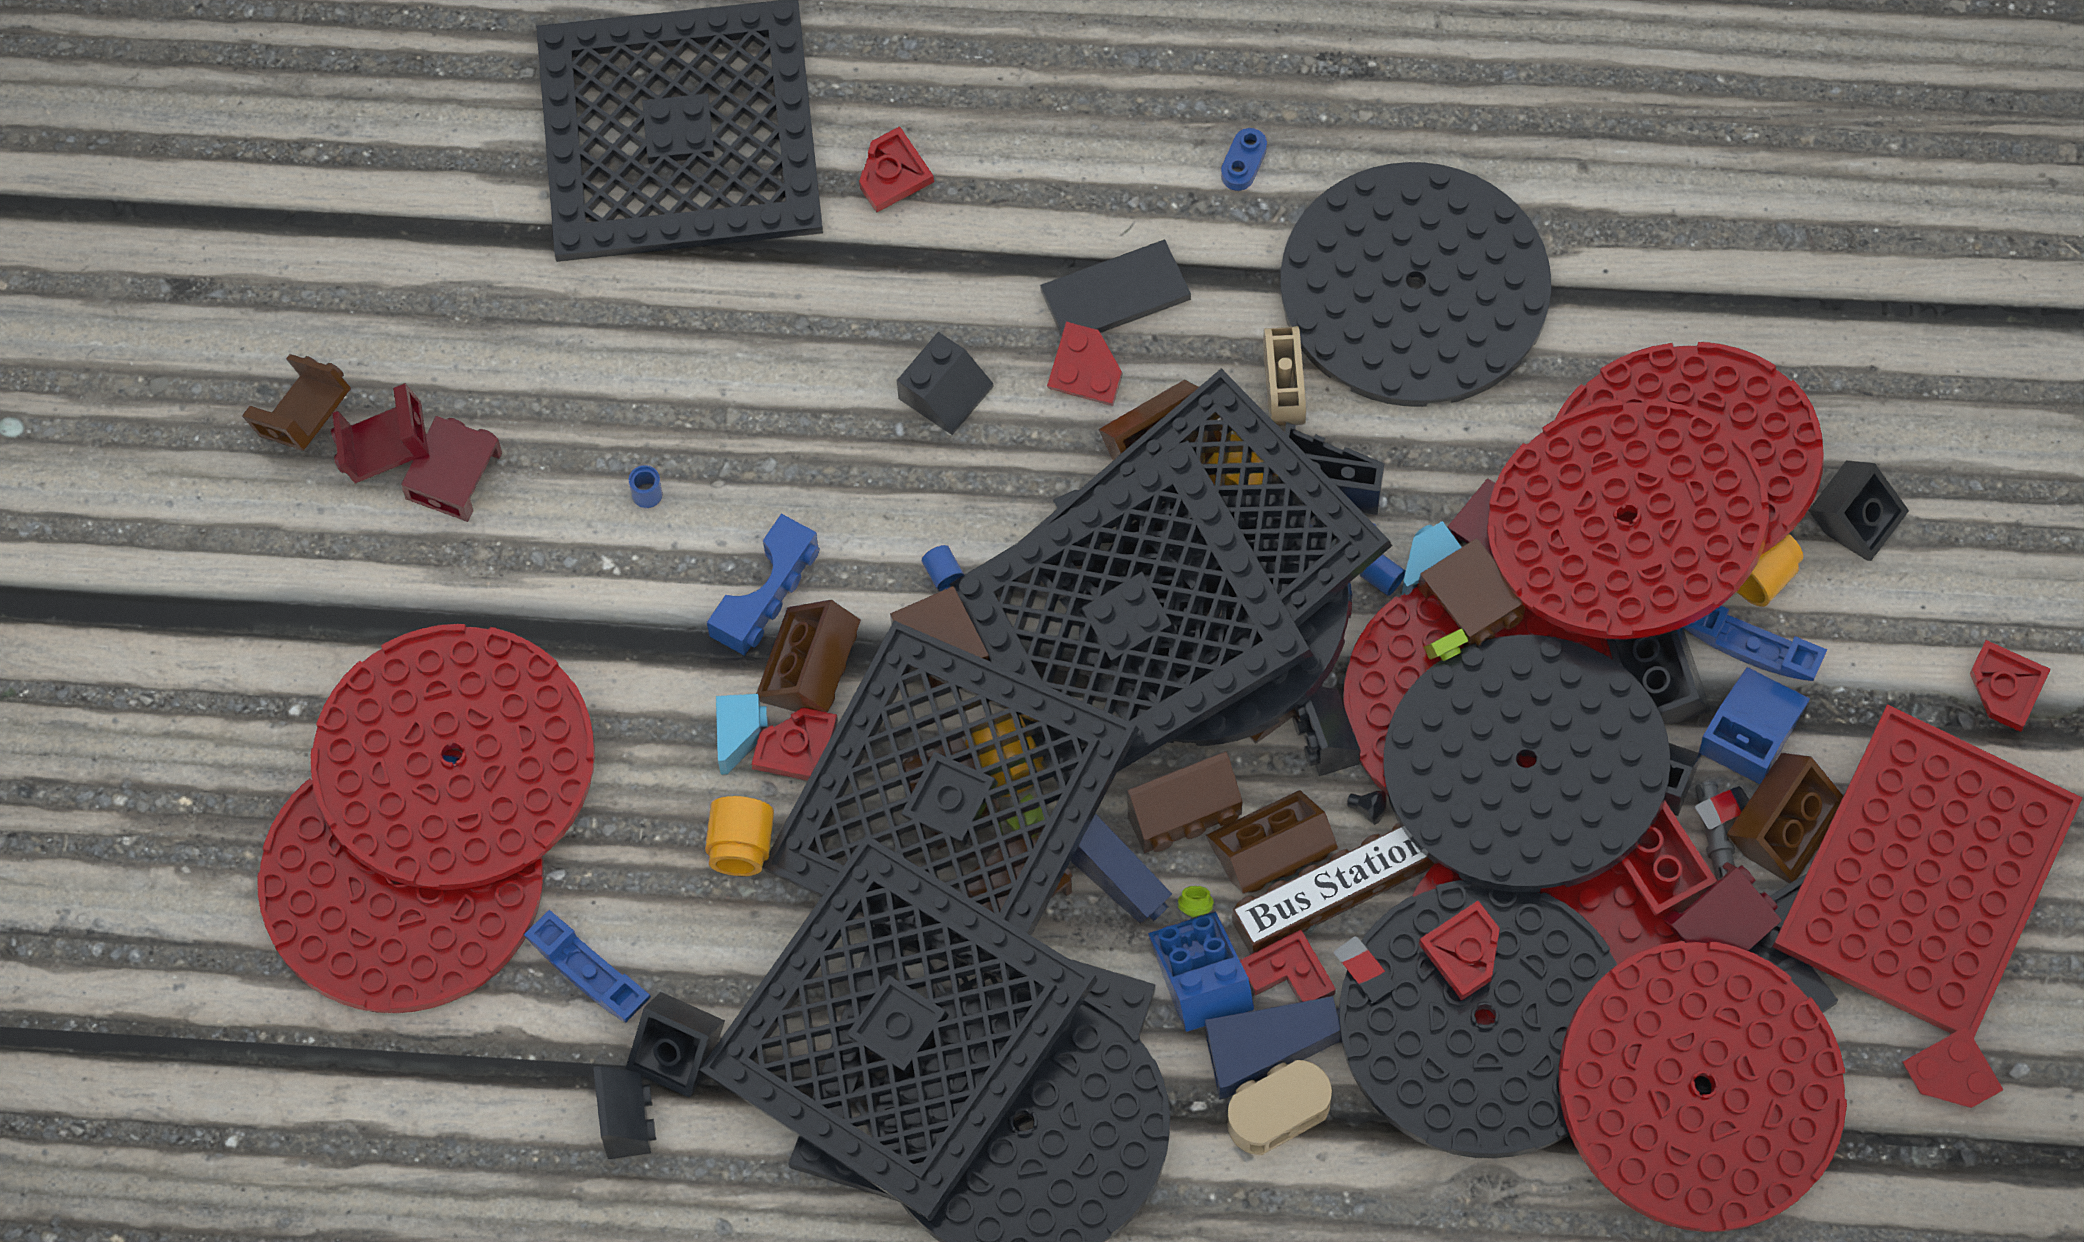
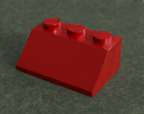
[1620,801,1718,917]

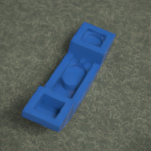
[1683,606,1827,681]
[524,910,651,1023]

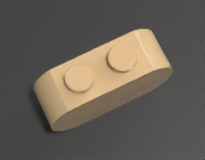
[1263,326,1306,426]
[1227,1060,1332,1155]

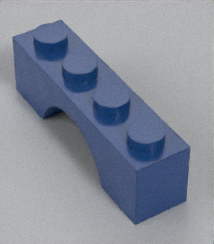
[707,513,820,656]

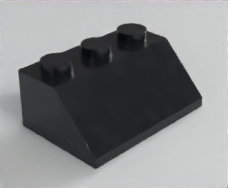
[1606,627,1711,724]

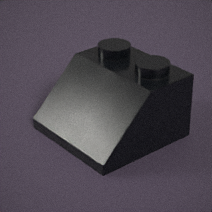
[896,332,994,435]
[1808,460,1909,561]
[625,992,725,1098]
[593,1066,657,1159]

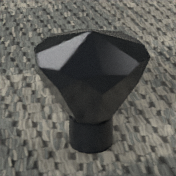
[1347,790,1387,825]

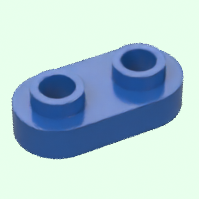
[1221,128,1267,191]

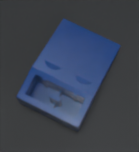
[1698,667,1810,784]
[1148,911,1254,1032]

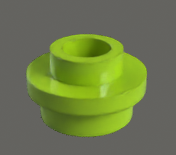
[1178,886,1214,917]

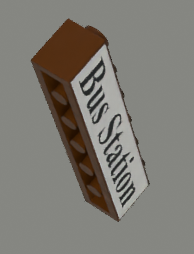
[1232,822,1435,954]

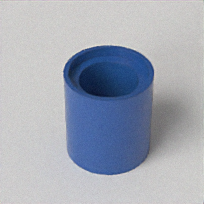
[629,465,663,508]
[921,545,964,591]
[1360,554,1406,596]

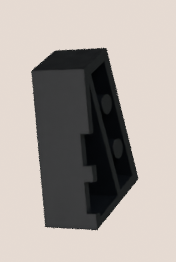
[1276,422,1385,515]

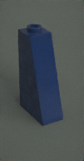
[1071,813,1172,924]
[1205,996,1340,1100]

